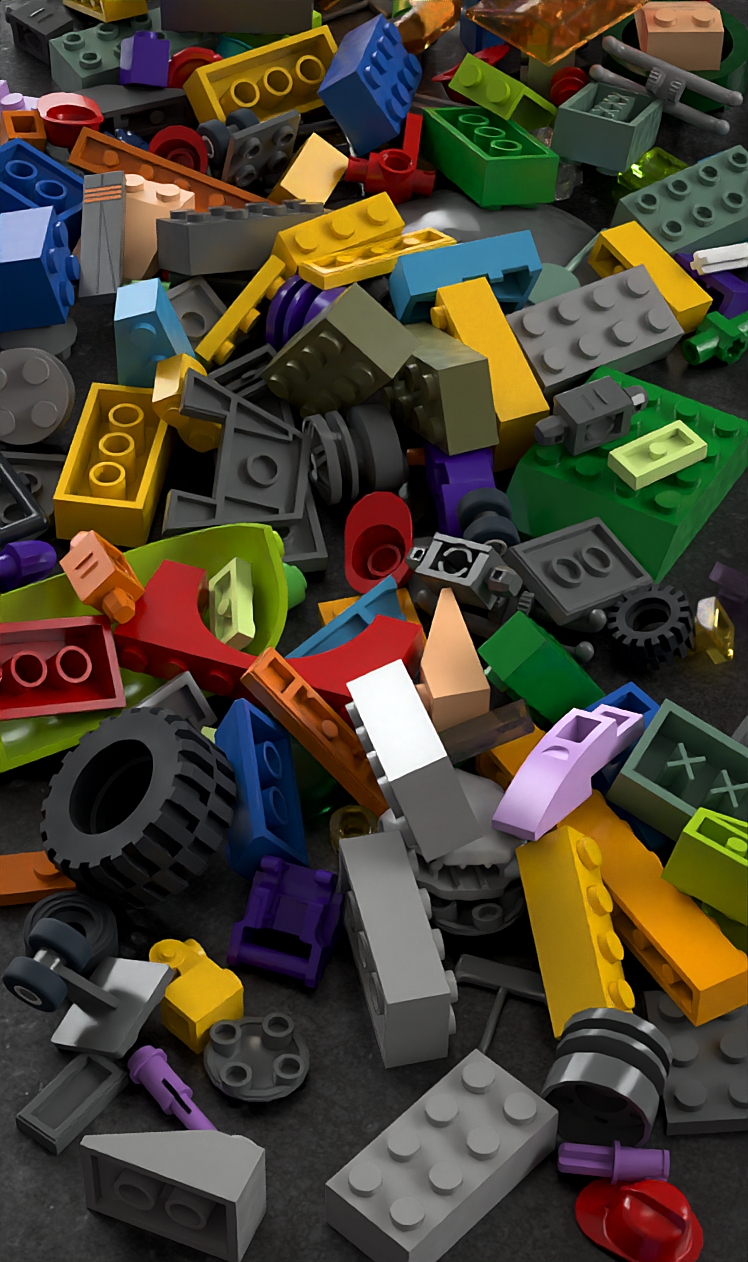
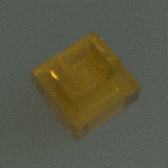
[686,596,735,664]

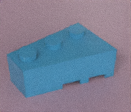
[387,230,543,323]
[114,277,199,389]

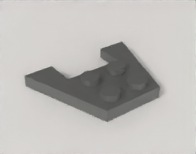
[161,367,312,536]

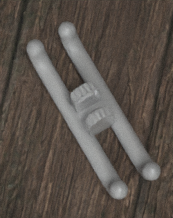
[589,36,743,136]

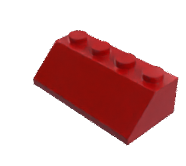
[0,614,127,722]

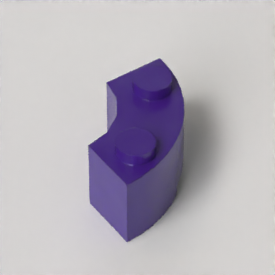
[424,442,496,538]

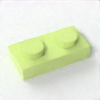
[607,420,708,491]
[209,557,255,651]

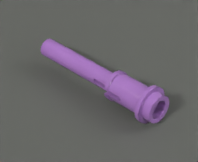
[127,1045,218,1131]

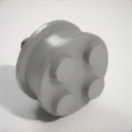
[0,348,75,445]

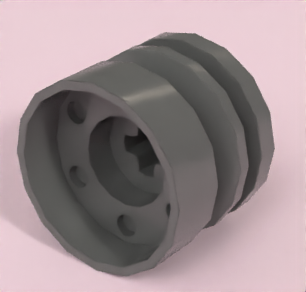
[302,401,403,506]
[540,1008,674,1148]

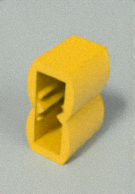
[152,353,222,453]

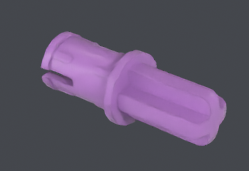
[557,1140,670,1185]

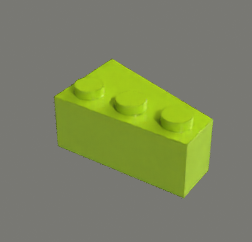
[660,807,748,927]

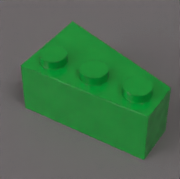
[476,610,606,727]

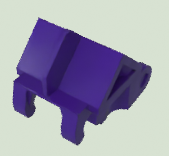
[226,854,345,989]

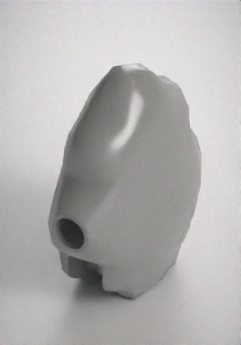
[378,768,532,901]

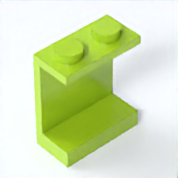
[448,53,558,146]

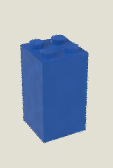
[0,206,80,332]

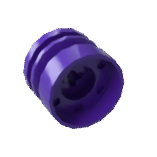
[265,274,347,353]

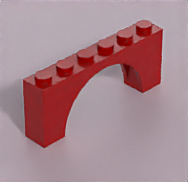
[113,559,424,732]

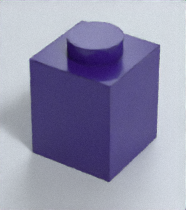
[119,31,170,88]

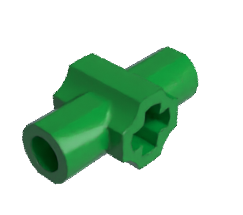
[682,310,748,366]

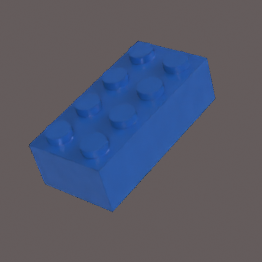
[317,13,423,156]

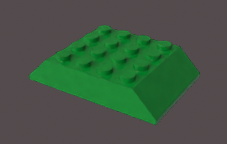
[505,365,748,591]

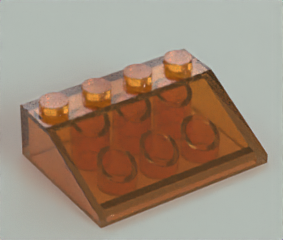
[465,0,650,66]

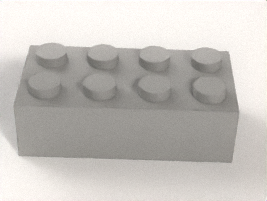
[505,264,684,404]
[345,659,484,863]
[339,830,458,1068]
[325,1049,559,1262]

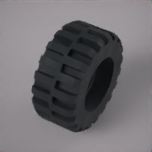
[40,706,237,910]

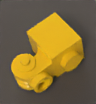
[149,938,244,1055]

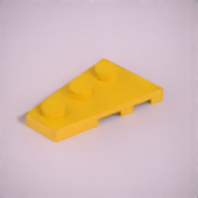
[194,254,286,372]

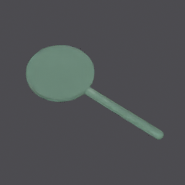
[527,228,608,305]

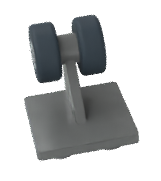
[196,108,301,187]
[406,487,520,609]
[2,918,175,1059]

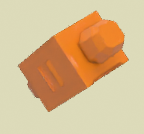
[59,530,146,624]

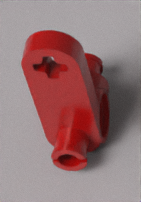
[345,112,435,205]

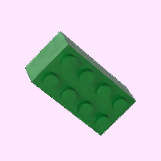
[419,106,559,210]

